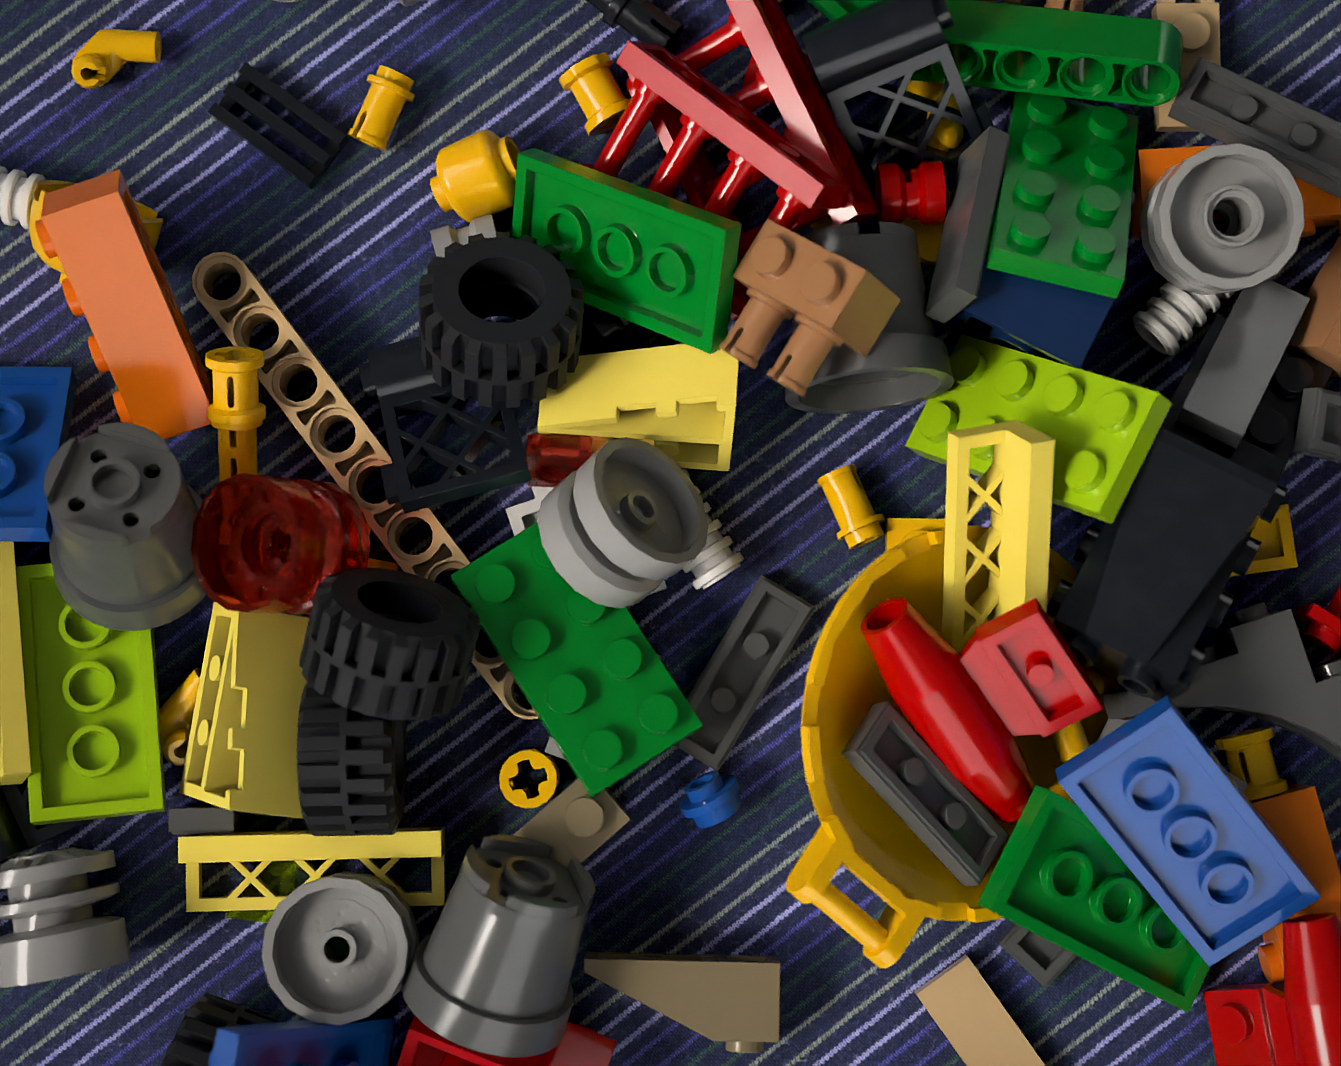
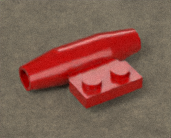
[860,597,1103,823]
[1203,913,1341,1066]

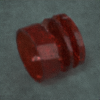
[191,473,370,614]

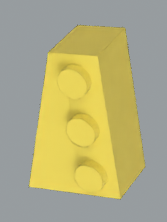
[537,344,739,471]
[179,602,309,819]

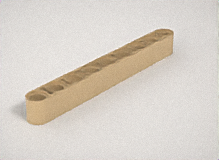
[192,252,539,719]

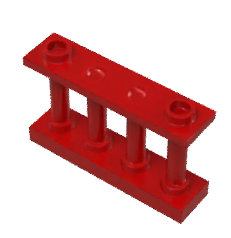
[627,0,880,269]
[578,41,852,321]

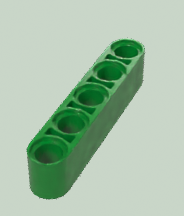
[910,0,1183,106]

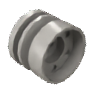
[0,847,131,988]

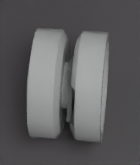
[1140,143,1305,295]
[538,437,708,609]
[261,871,420,1025]

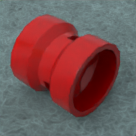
[875,161,946,226]

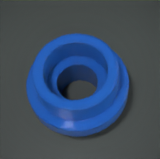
[679,771,742,828]

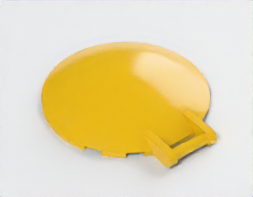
[786,525,1133,969]

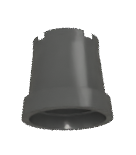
[785,222,954,414]
[43,423,221,631]
[402,835,595,1057]

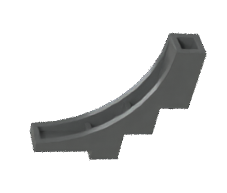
[1101,602,1341,762]

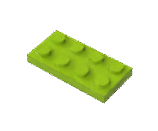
[905,334,1172,524]
[16,563,167,825]

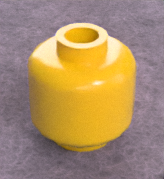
[430,130,520,223]

